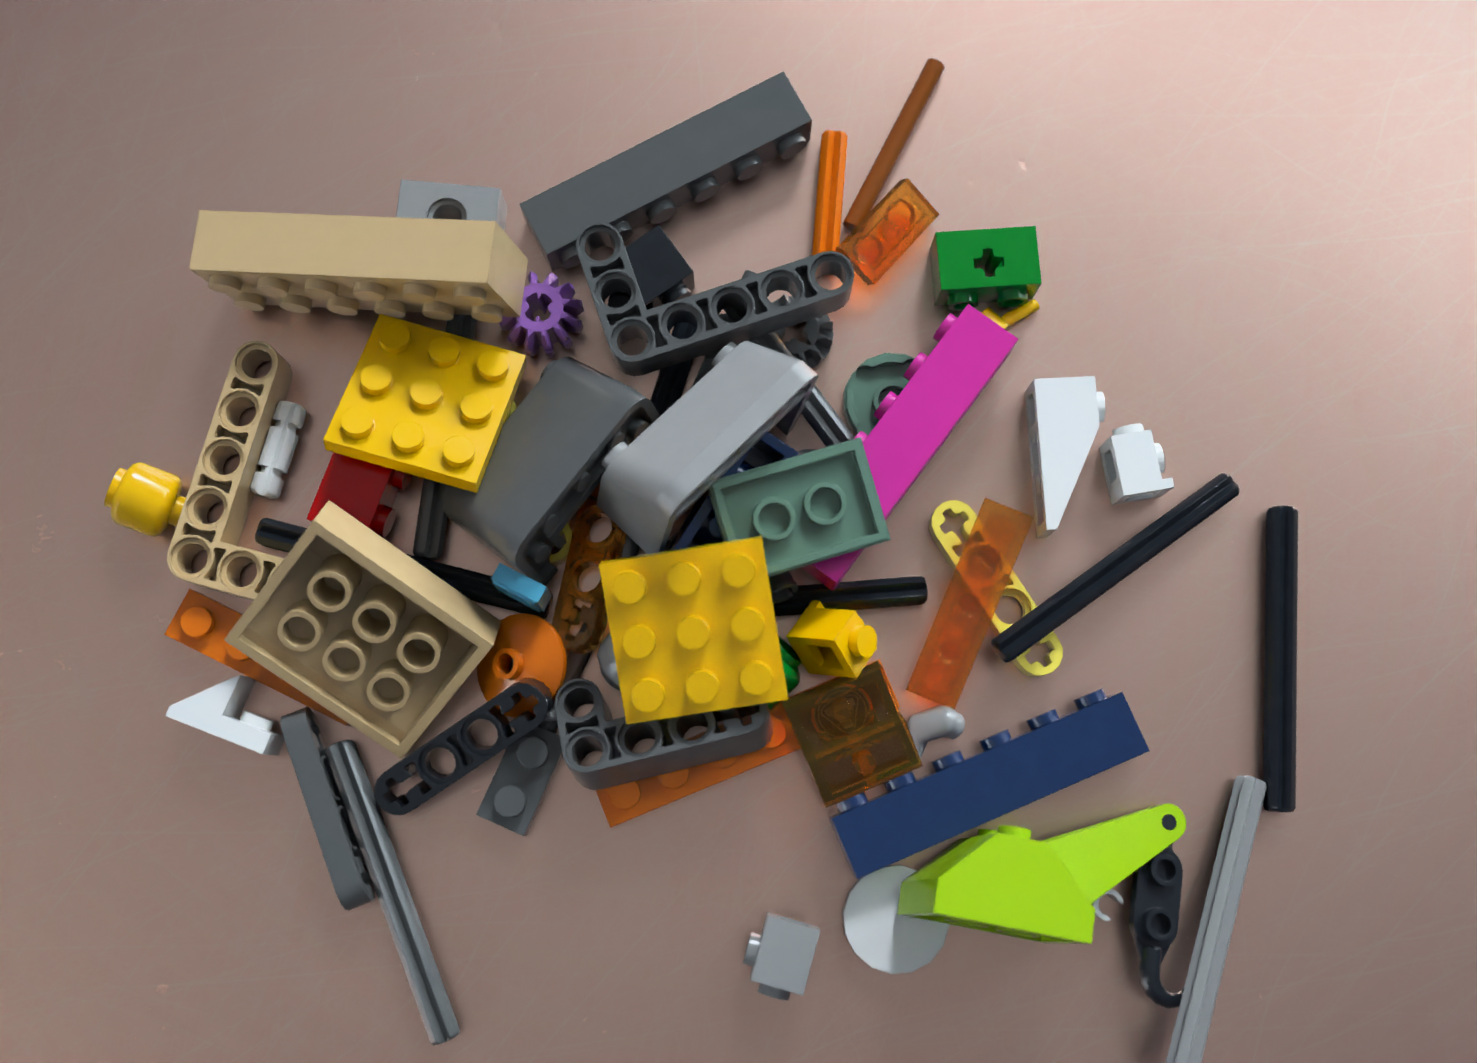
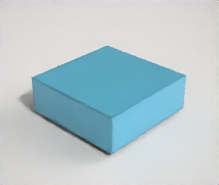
[491,563,552,613]

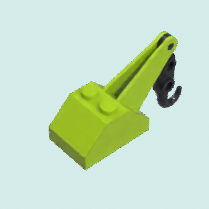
[897,804,1186,1008]

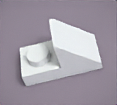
[165,675,285,756]

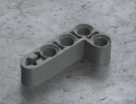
[555,679,773,790]

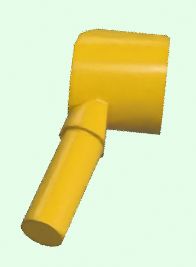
[982,299,1040,330]

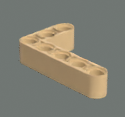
[167,340,293,601]

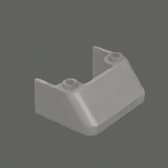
[596,341,819,554]

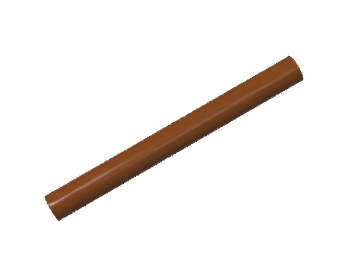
[843,58,945,233]

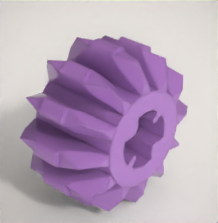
[499,271,584,358]

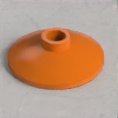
[477,613,567,717]

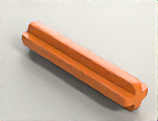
[812,130,848,255]

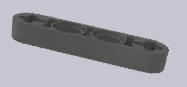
[280,706,375,911]

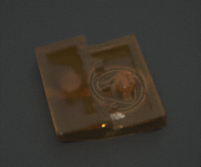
[781,661,923,808]

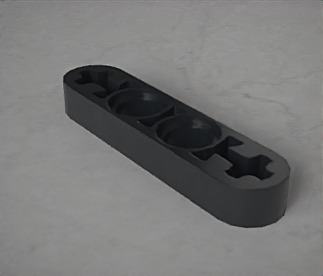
[374,678,553,815]

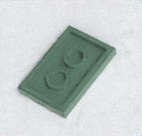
[708,437,891,577]

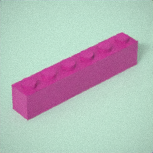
[801,304,1018,591]

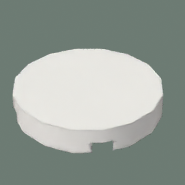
[842,865,949,974]

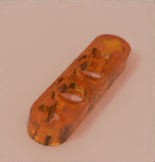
[552,482,627,654]

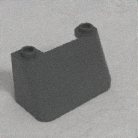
[443,356,660,586]

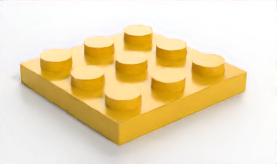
[323,314,526,493]
[599,536,788,725]

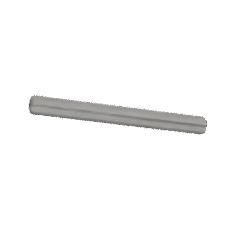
[1166,775,1267,1063]

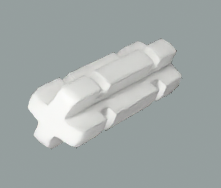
[250,401,307,499]

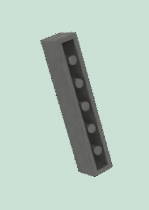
[519,71,812,272]

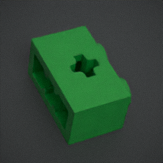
[929,226,1042,311]

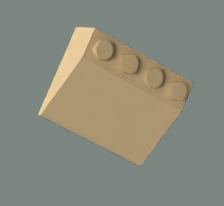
[224,500,501,759]

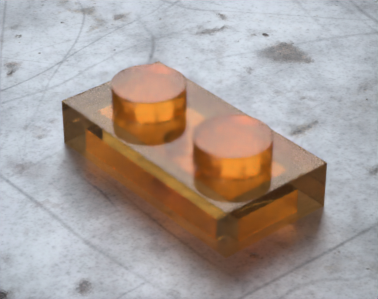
[835,178,940,285]

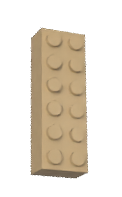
[189,210,528,323]

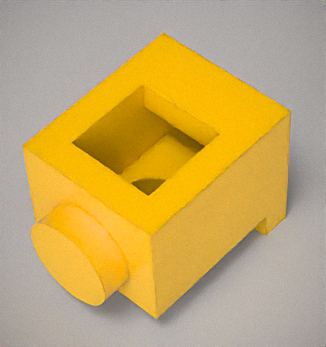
[786,600,877,678]

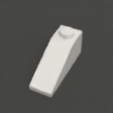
[1025,376,1105,538]

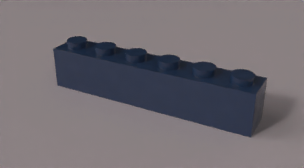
[829,688,1150,879]

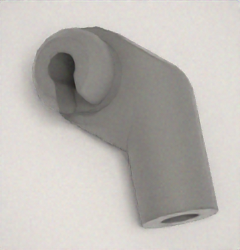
[904,704,965,768]

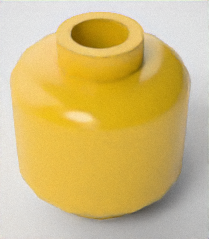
[104,462,186,537]

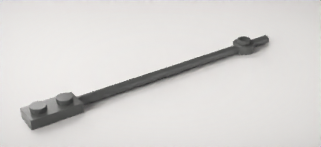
[476,270,757,836]

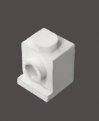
[1099,424,1174,505]

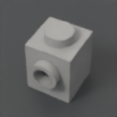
[743,912,820,1001]

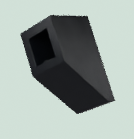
[607,225,695,310]

